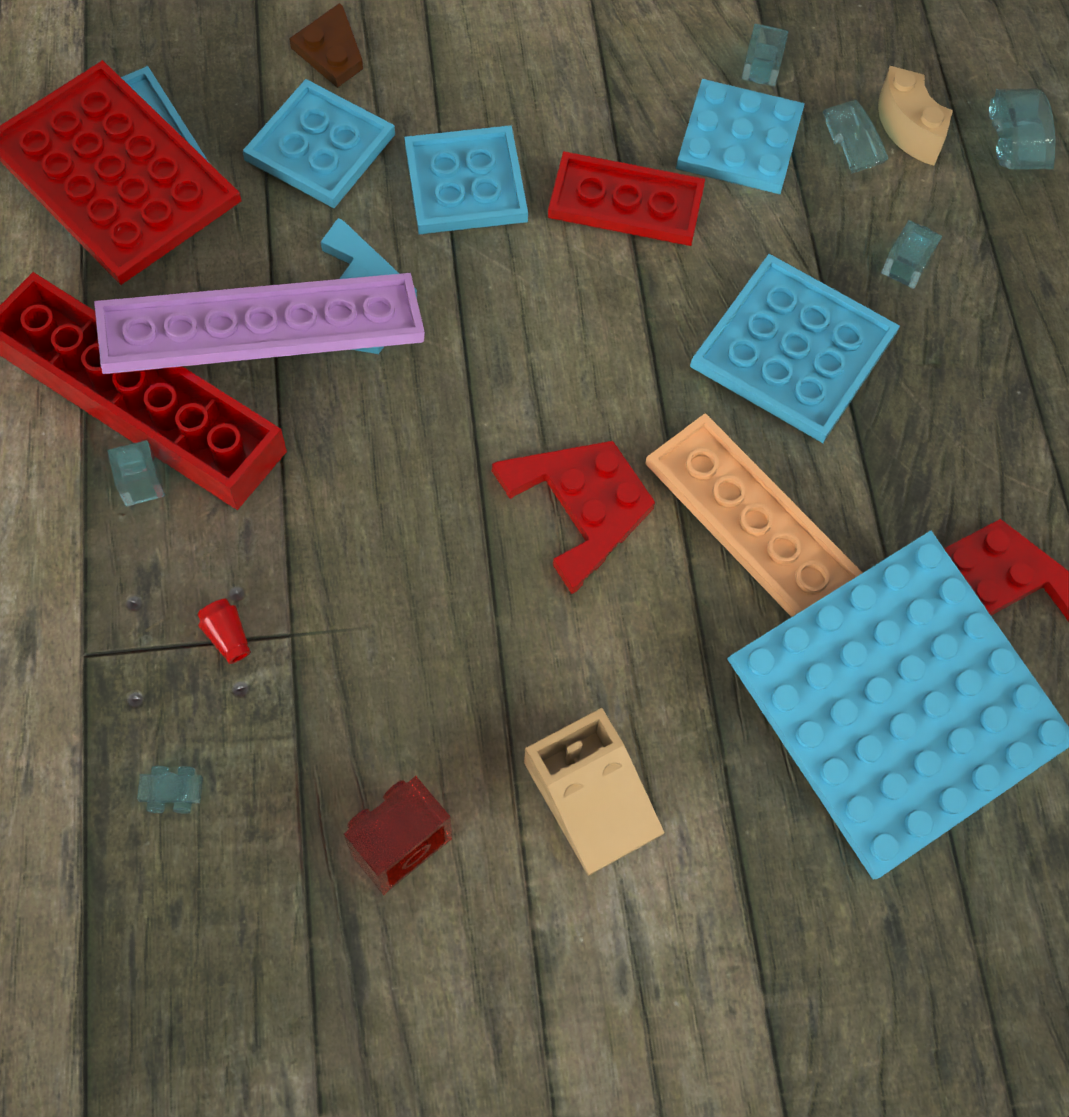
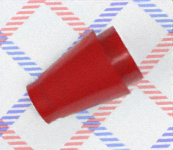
[197,598,251,664]

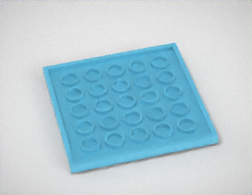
[727,531,1069,880]

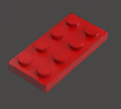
[548,151,705,246]

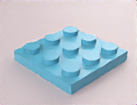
[243,79,395,208]
[676,79,805,194]
[404,125,528,234]

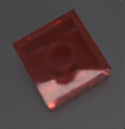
[344,776,452,895]

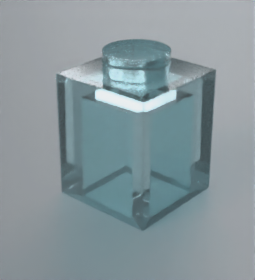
[741,24,789,87]
[881,220,942,289]
[107,440,165,507]

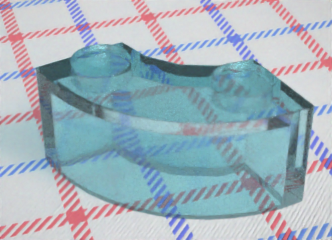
[989,89,1055,169]

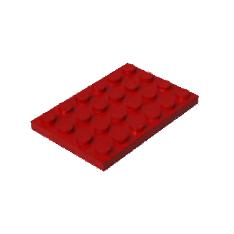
[0,60,242,285]

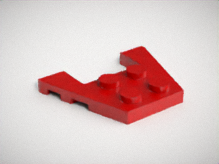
[492,441,655,594]
[944,519,1069,622]

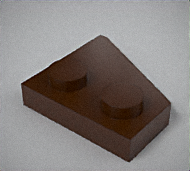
[289,3,363,88]

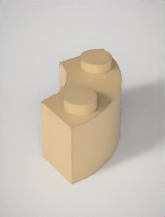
[878,66,953,166]

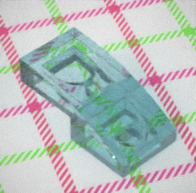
[822,99,889,173]

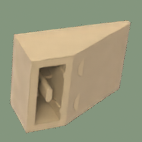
[524,708,665,876]

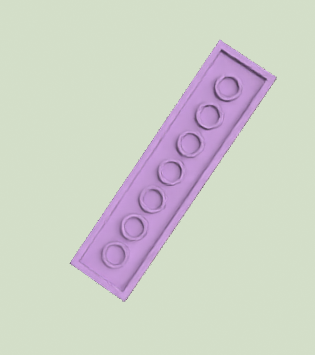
[94,273,425,374]

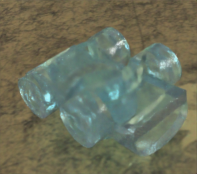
[137,766,203,814]

